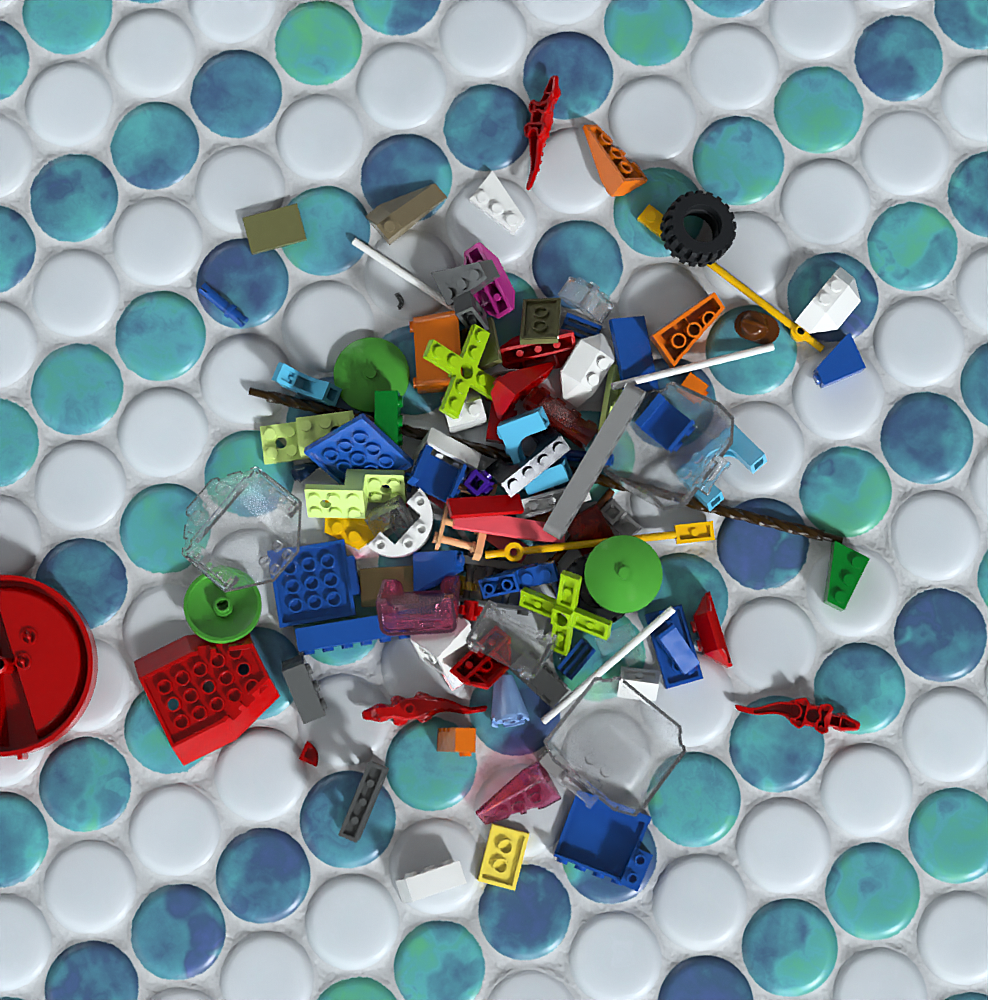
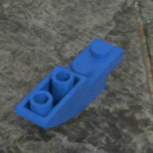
[478,561,560,599]

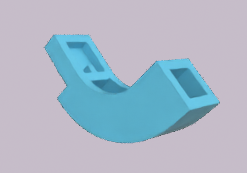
[271,362,342,407]

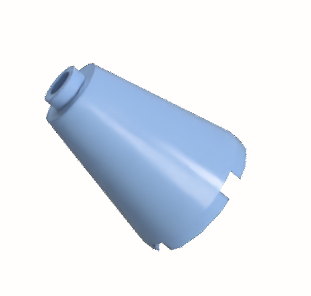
[491,672,529,728]

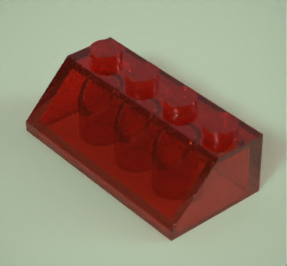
[523,386,599,451]

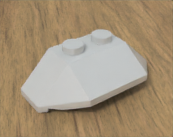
[795,267,861,334]
[560,333,615,408]

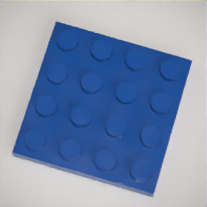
[304,413,414,485]
[268,539,356,628]

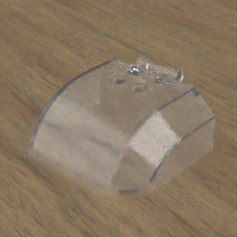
[603,381,734,511]
[543,676,686,817]

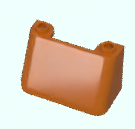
[409,311,463,394]

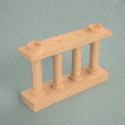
[432,484,497,561]

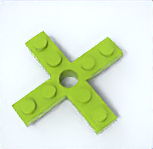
[423,324,495,419]
[519,569,613,656]

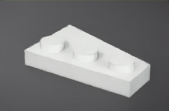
[469,171,525,235]

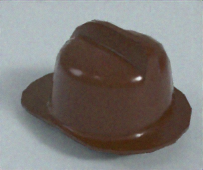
[735,310,780,345]

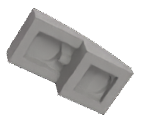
[599,499,642,536]

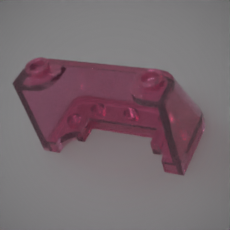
[376,576,460,636]

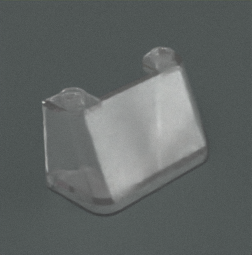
[466,600,558,680]

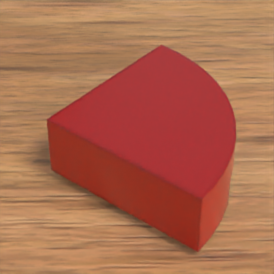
[299,741,319,767]

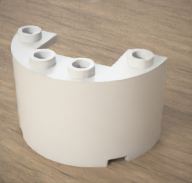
[368,488,434,558]

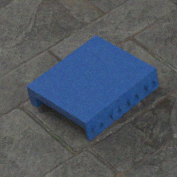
[553,789,652,886]

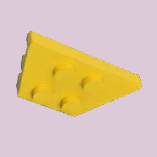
[324,500,392,550]

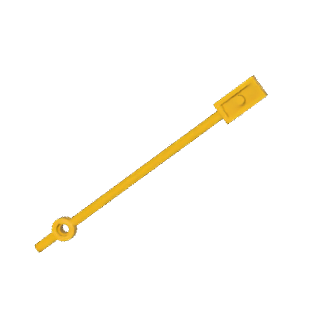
[637,204,825,352]
[484,521,715,562]

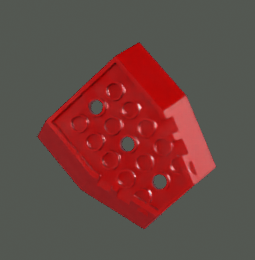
[134,633,280,766]

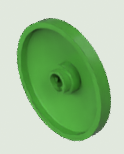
[334,337,410,413]
[584,535,663,614]
[183,568,262,644]

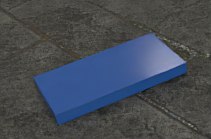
[608,316,659,392]
[644,604,703,689]

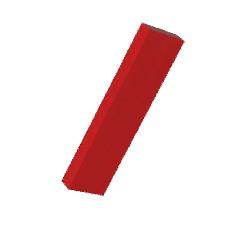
[446,494,524,519]

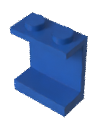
[635,393,696,453]
[407,444,468,503]

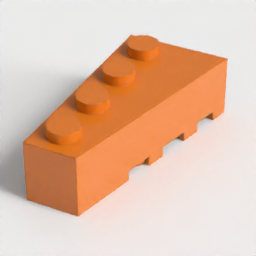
[649,292,725,368]
[437,728,476,756]

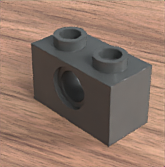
[452,291,490,332]

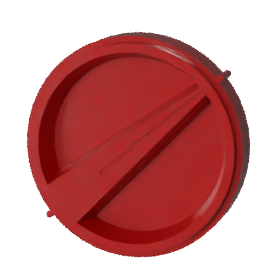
[0,575,98,760]

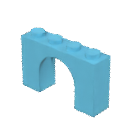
[497,406,573,496]
[677,424,767,511]

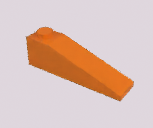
[583,125,648,197]

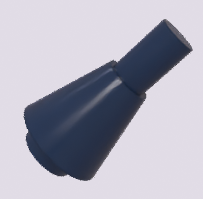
[291,462,320,483]

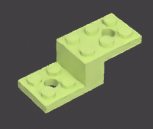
[260,410,354,465]
[304,469,407,519]

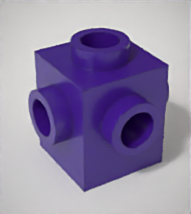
[463,469,495,497]

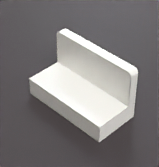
[618,666,659,701]

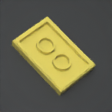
[477,823,530,891]

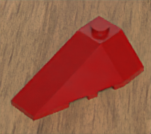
[490,361,557,420]

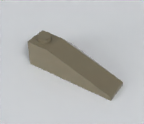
[365,183,447,245]

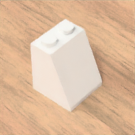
[440,389,487,434]
[410,615,478,678]

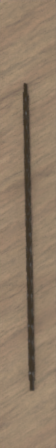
[249,387,843,544]

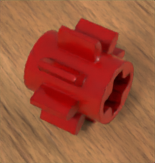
[458,600,483,621]

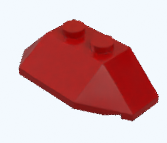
[500,329,576,369]
[690,592,733,668]
[449,626,511,690]

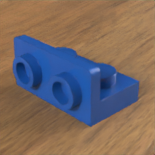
[620,848,653,892]

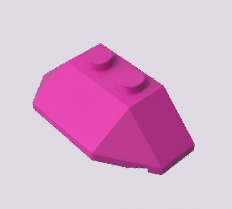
[463,242,515,319]

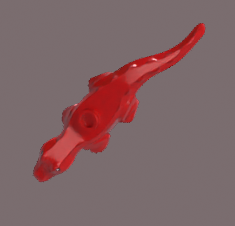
[524,75,561,190]
[362,691,487,726]
[735,697,860,734]

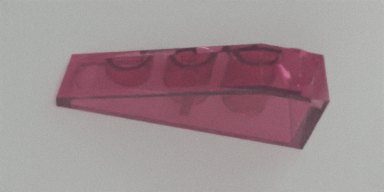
[476,761,561,825]

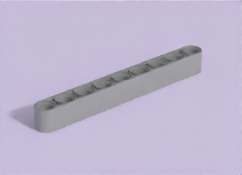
[543,383,646,540]

